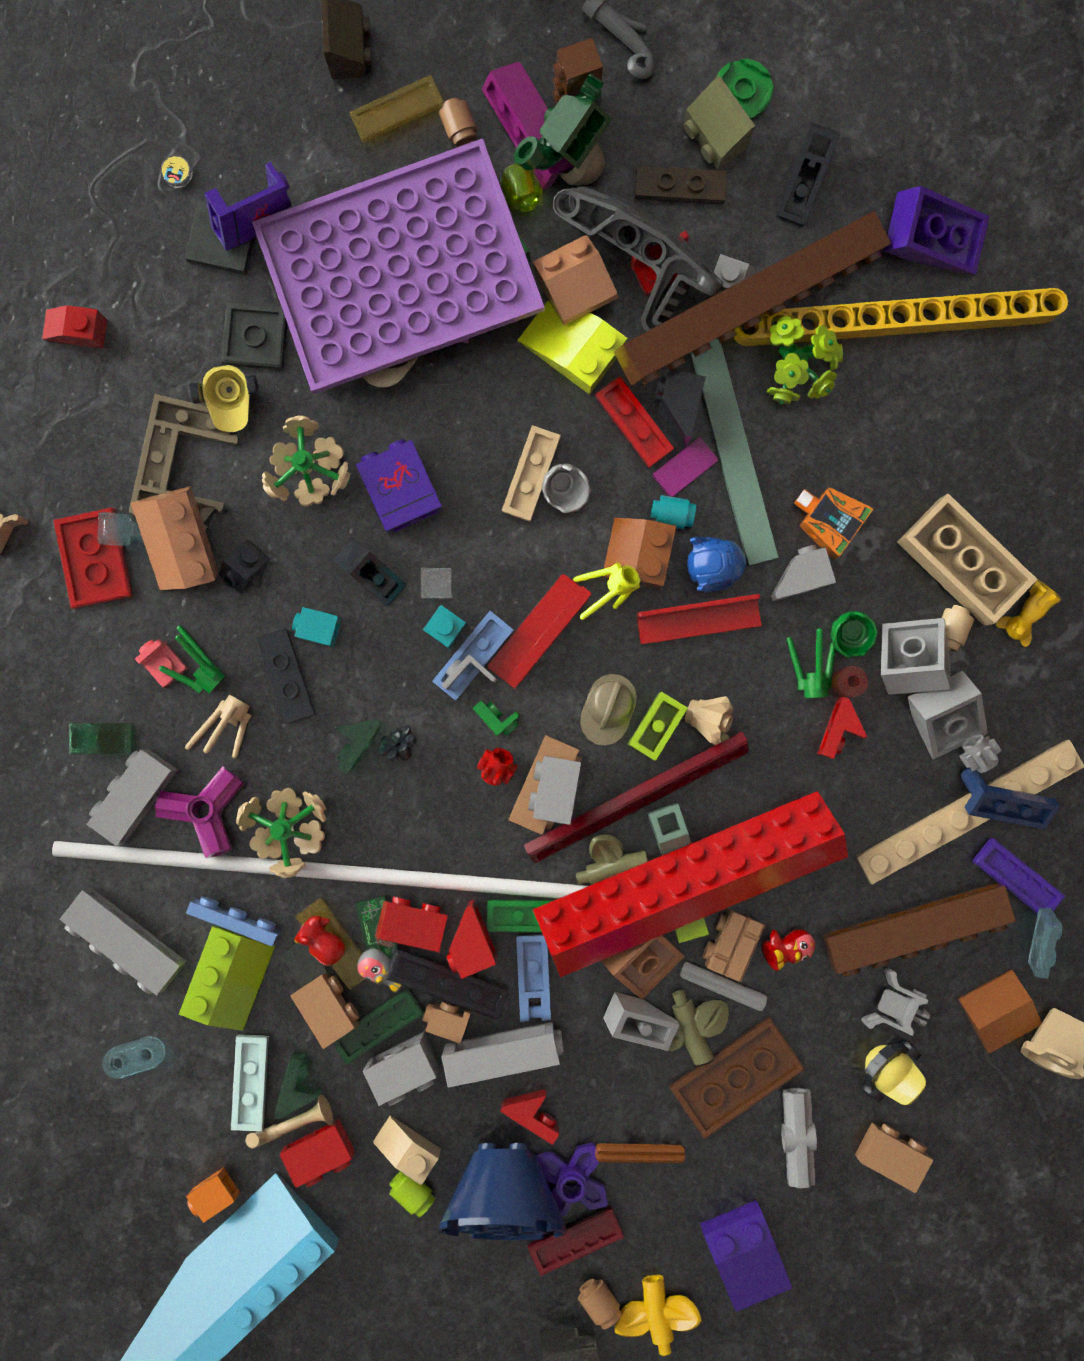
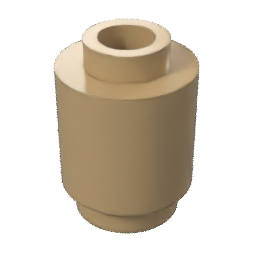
[942,605,974,652]

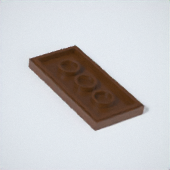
[669,1017,806,1139]

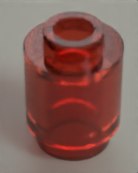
[832,666,868,698]

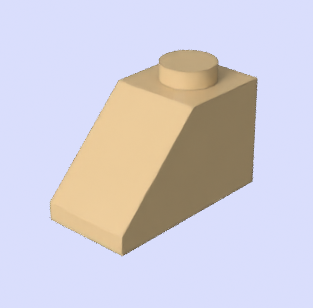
[373,1115,441,1185]

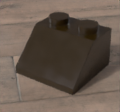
[321,0,372,79]

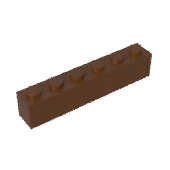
[822,883,1016,976]

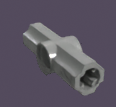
[781,1088,817,1188]

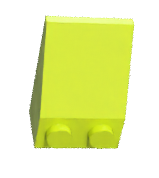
[518,300,627,395]

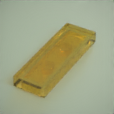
[295,897,365,990]

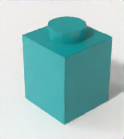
[423,605,467,649]
[292,607,342,647]

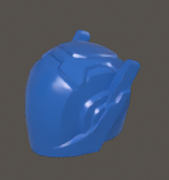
[687,537,746,593]

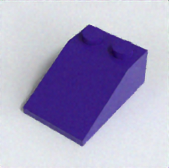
[884,186,990,276]
[700,1200,792,1312]

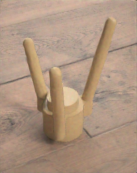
[185,695,252,759]

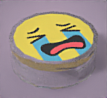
[160,155,193,188]

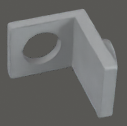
[441,655,497,690]

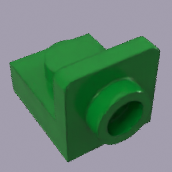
[472,700,520,736]

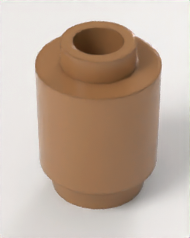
[439,98,477,147]
[578,1279,622,1329]

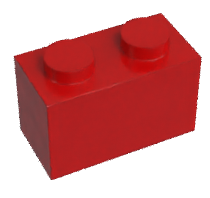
[375,897,448,952]
[279,1119,355,1188]

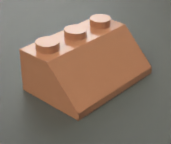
[131,486,219,590]

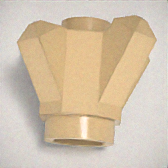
[685,696,734,745]

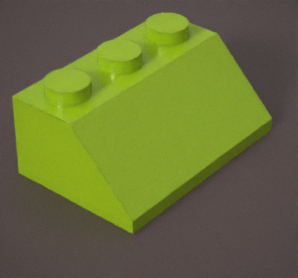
[179,925,277,1031]

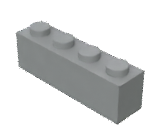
[59,887,187,996]

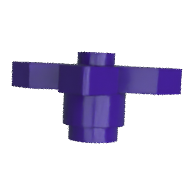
[536,1142,608,1216]

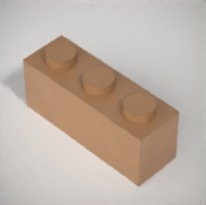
[509,735,582,835]

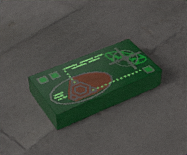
[355,895,399,958]

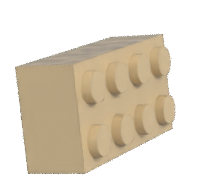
[897,494,1038,626]

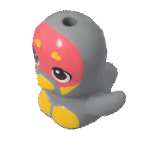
[357,949,402,992]

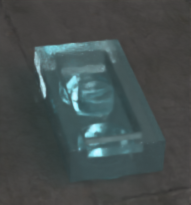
[1028,908,1062,978]

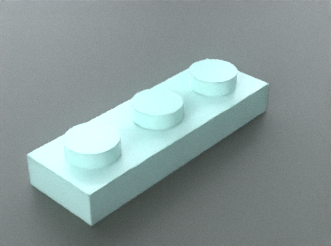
[231,1034,269,1131]

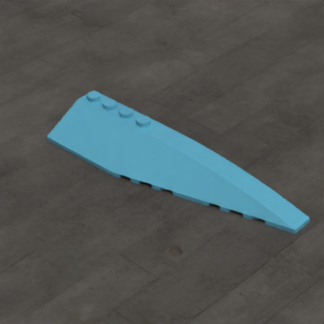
[121,1172,339,1361]

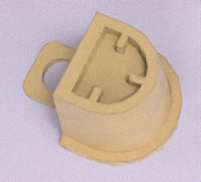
[1021,1008,1084,1079]

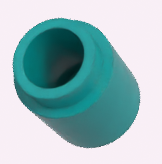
[650,495,696,530]

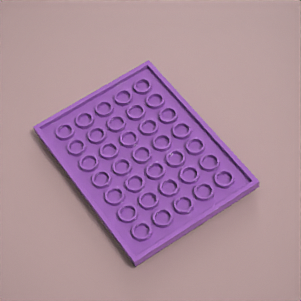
[252,138,545,394]

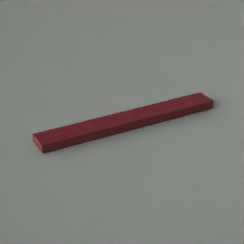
[524,732,749,863]

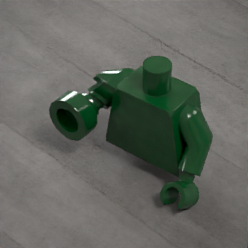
[514,74,613,171]

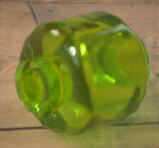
[499,163,543,212]

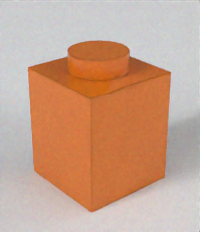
[186,1167,241,1223]

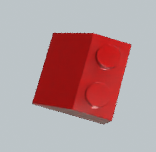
[447,899,498,979]

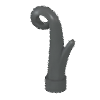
[582,0,656,79]

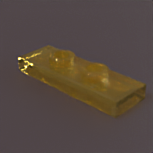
[349,75,444,143]

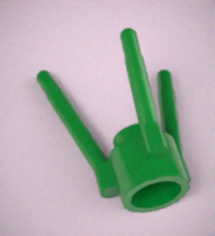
[159,625,225,694]
[786,628,836,698]

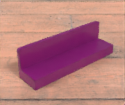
[482,62,574,191]

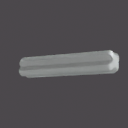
[680,962,768,1011]

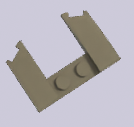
[129,394,238,530]

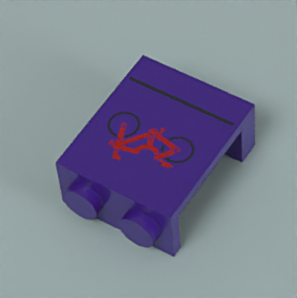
[204,162,291,251]
[356,439,444,535]

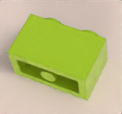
[627,692,688,761]

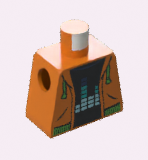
[794,488,873,560]

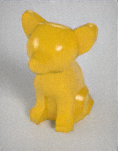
[996,580,1061,647]

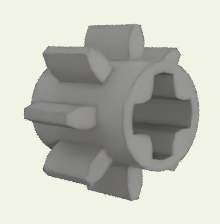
[960,734,1001,773]

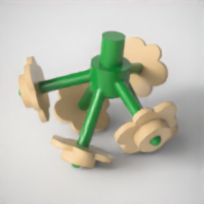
[262,416,350,507]
[236,788,326,878]

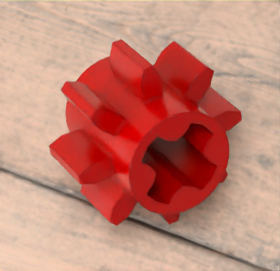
[477,748,517,786]

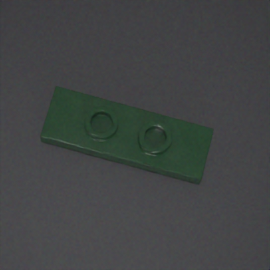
[333,988,425,1065]

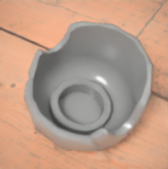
[541,463,591,513]

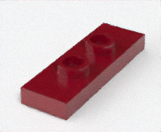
[527,1206,625,1276]

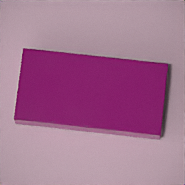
[652,437,719,497]

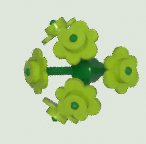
[766,316,844,404]

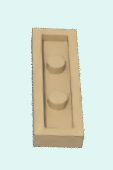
[502,425,561,522]

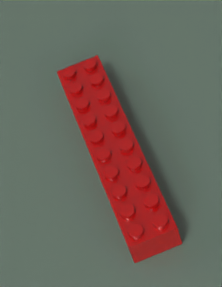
[533,791,848,978]

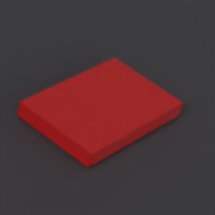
[53,507,133,609]

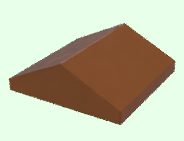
[958,970,1042,1054]

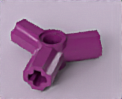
[155,766,245,859]

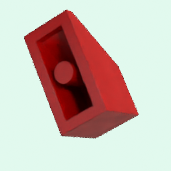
[42,305,108,349]

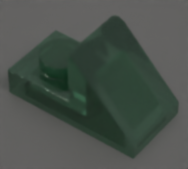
[334,719,385,774]
[69,723,131,754]
[274,1051,322,1119]

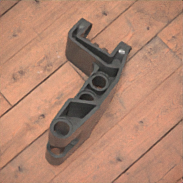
[553,186,724,332]

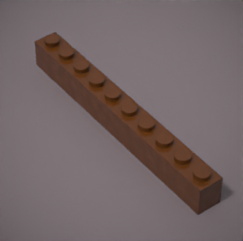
[614,211,891,385]

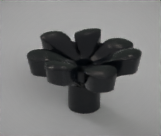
[378,725,416,761]

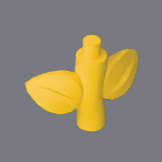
[615,1275,702,1356]

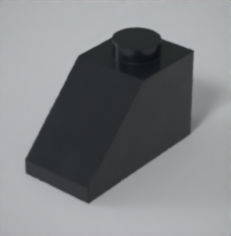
[333,537,406,607]

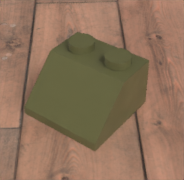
[683,76,755,169]

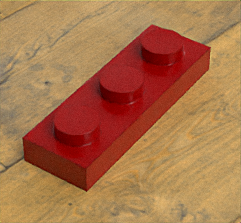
[595,376,674,468]

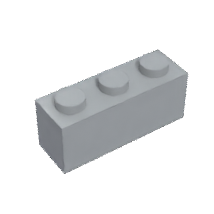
[86,749,178,846]

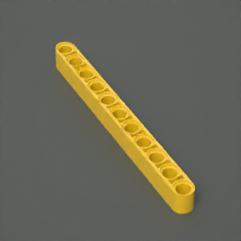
[734,288,1068,346]

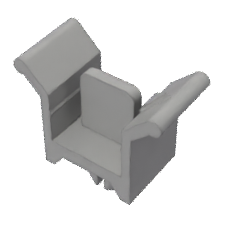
[861,967,930,1036]

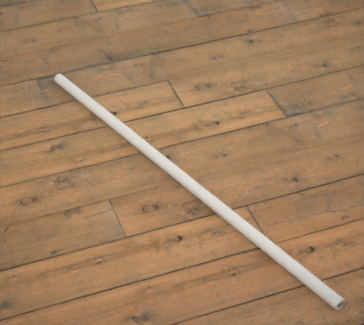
[52,841,588,899]

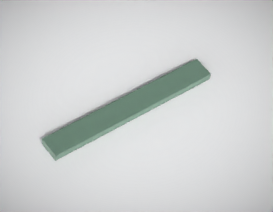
[691,339,778,566]

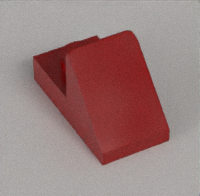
[817,697,867,759]
[500,1089,559,1145]

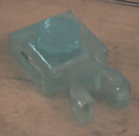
[97,512,144,546]

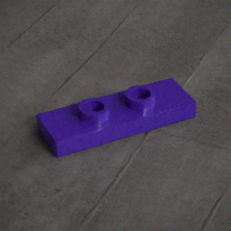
[972,838,1066,920]

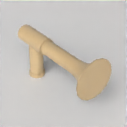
[245,1094,334,1149]

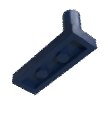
[961,768,1060,829]

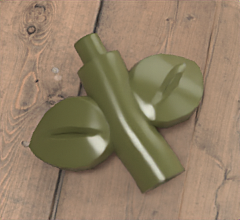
[576,835,649,885]
[665,990,729,1065]

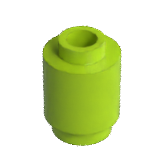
[389,1171,435,1217]

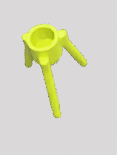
[573,562,640,620]

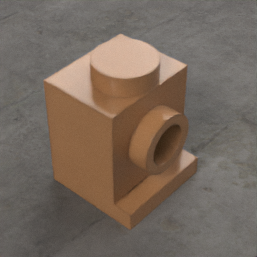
[423,1001,471,1044]

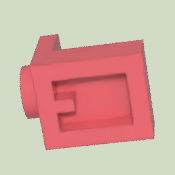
[135,639,189,688]

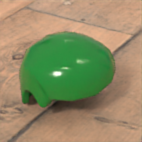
[830,611,878,658]

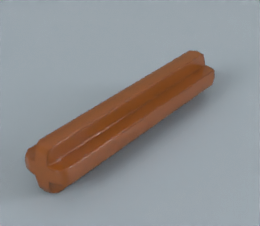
[595,1143,685,1164]

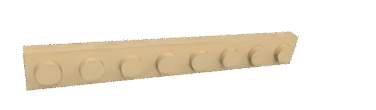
[855,740,1084,884]

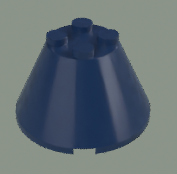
[439,1143,566,1240]

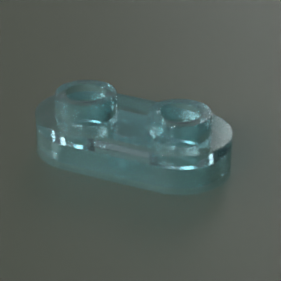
[102,1036,165,1079]

